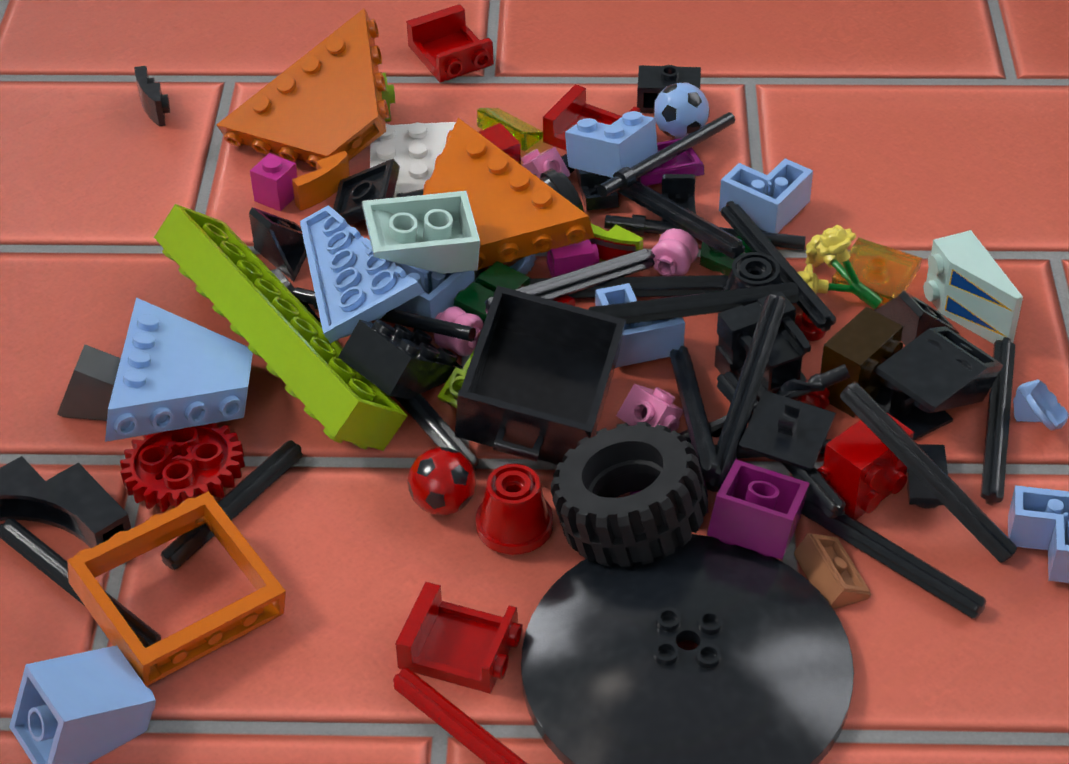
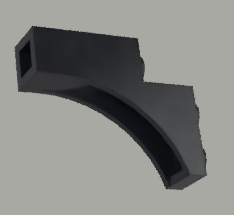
[0,456,132,548]

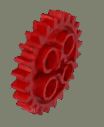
[120,422,245,512]

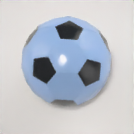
[653,83,710,139]

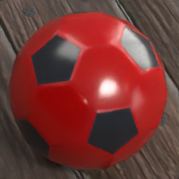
[407,447,476,516]

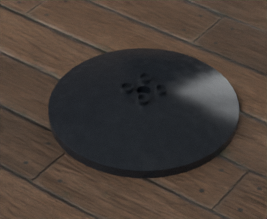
[521,534,854,764]

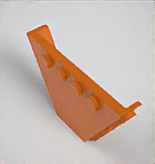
[216,8,389,169]
[423,118,594,271]

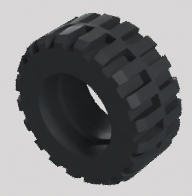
[551,422,708,567]

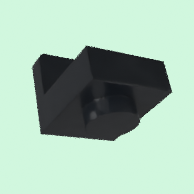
[661,174,696,222]

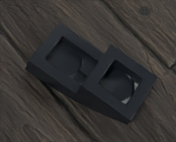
[576,169,619,211]

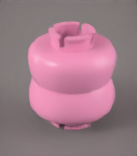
[651,228,699,276]
[434,306,484,356]

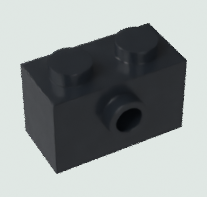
[637,65,701,113]

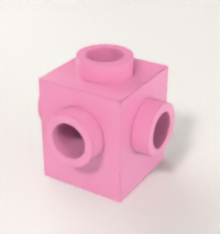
[616,384,683,432]

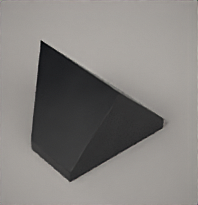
[249,207,307,282]
[874,290,959,346]

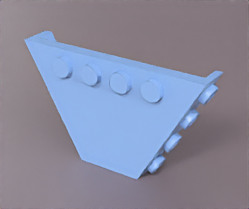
[105,297,253,442]

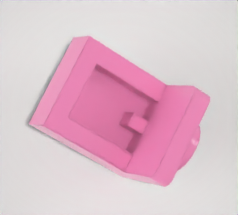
[521,147,570,179]

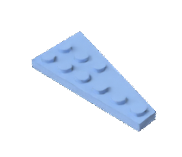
[300,205,425,343]

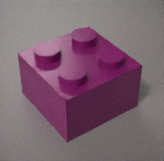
[707,460,810,560]

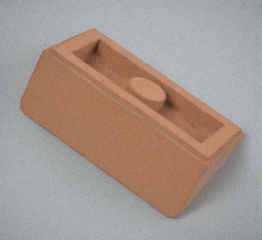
[794,533,871,609]

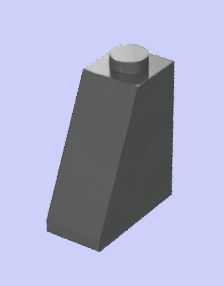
[57,345,121,421]

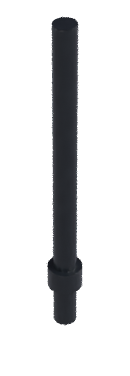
[597,112,735,197]
[604,214,806,250]
[293,287,476,342]

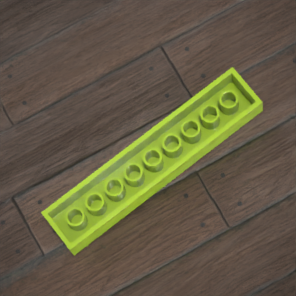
[154,204,408,451]

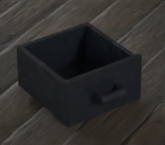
[454,285,626,465]

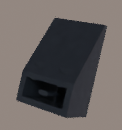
[338,319,463,399]
[874,326,1003,413]

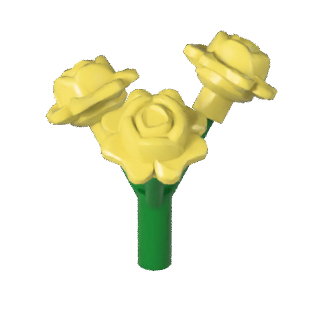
[797,225,883,310]

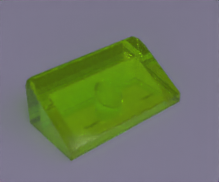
[477,108,543,151]

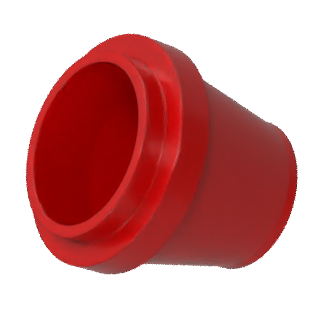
[476,464,553,555]

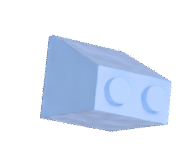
[9,645,156,764]

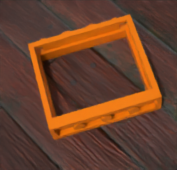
[67,491,286,687]

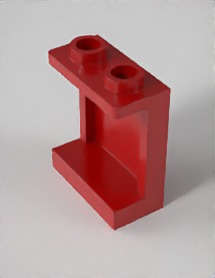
[406,4,494,83]
[543,84,640,151]
[395,582,523,694]

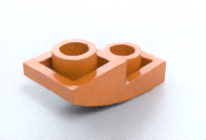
[292,151,350,211]

